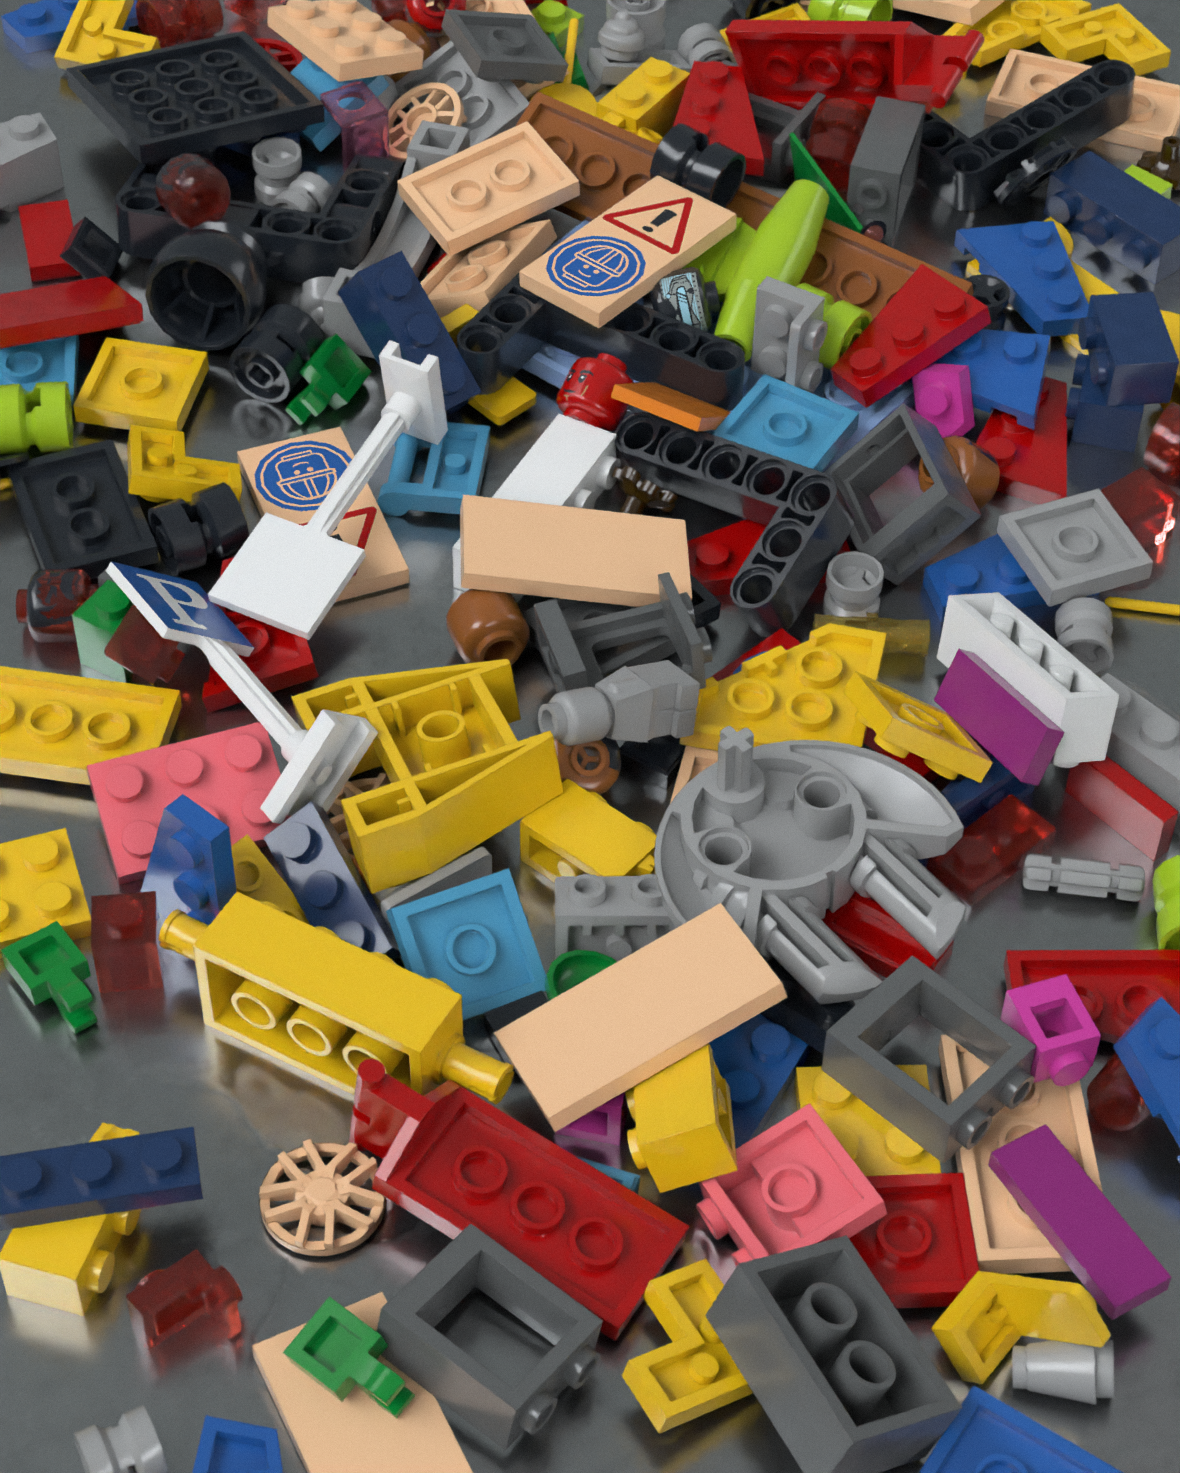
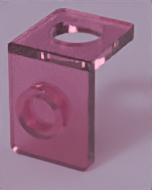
[320,81,390,172]

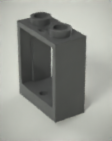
[847,96,926,248]
[823,403,981,586]
[822,956,1036,1164]
[376,1223,603,1451]

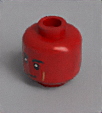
[556,353,634,432]

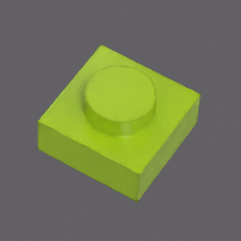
[530,0,584,48]

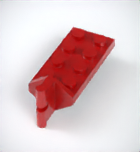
[725,19,984,114]
[349,1059,690,1341]

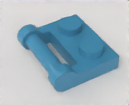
[377,422,490,516]

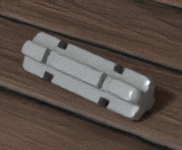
[1022,853,1145,902]

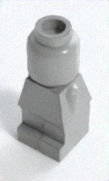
[538,660,700,746]

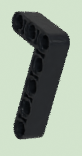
[916,60,1135,211]
[457,273,745,411]
[614,412,854,637]

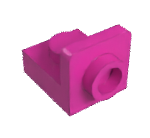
[912,363,975,438]

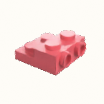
[696,1103,887,1267]

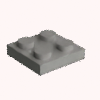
[997,488,1153,607]

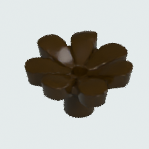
[1136,136,1180,190]
[612,465,678,515]

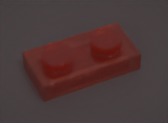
[927,794,1057,907]

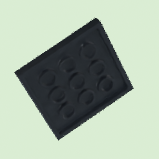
[66,31,325,165]

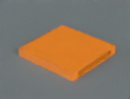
[611,382,730,432]

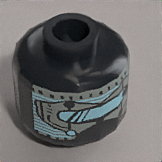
[642,267,721,332]

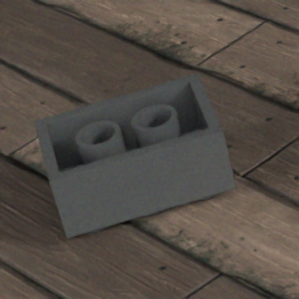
[705,1235,963,1473]

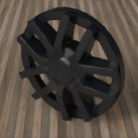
[993,137,1077,208]

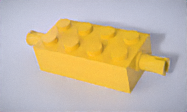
[159,892,514,1105]

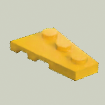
[943,0,1092,67]

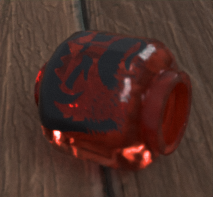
[155,154,231,229]
[16,569,99,644]

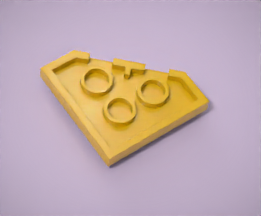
[679,623,887,751]

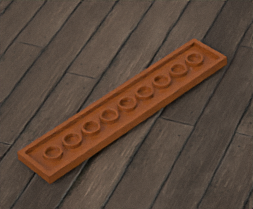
[515,91,974,319]

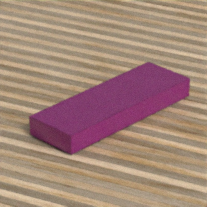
[934,649,1065,786]
[988,1124,1172,1320]

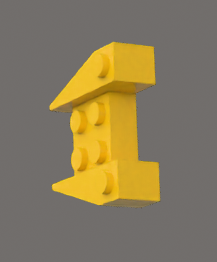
[292,659,563,894]

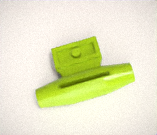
[682,179,829,362]

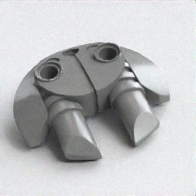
[654,726,966,1004]

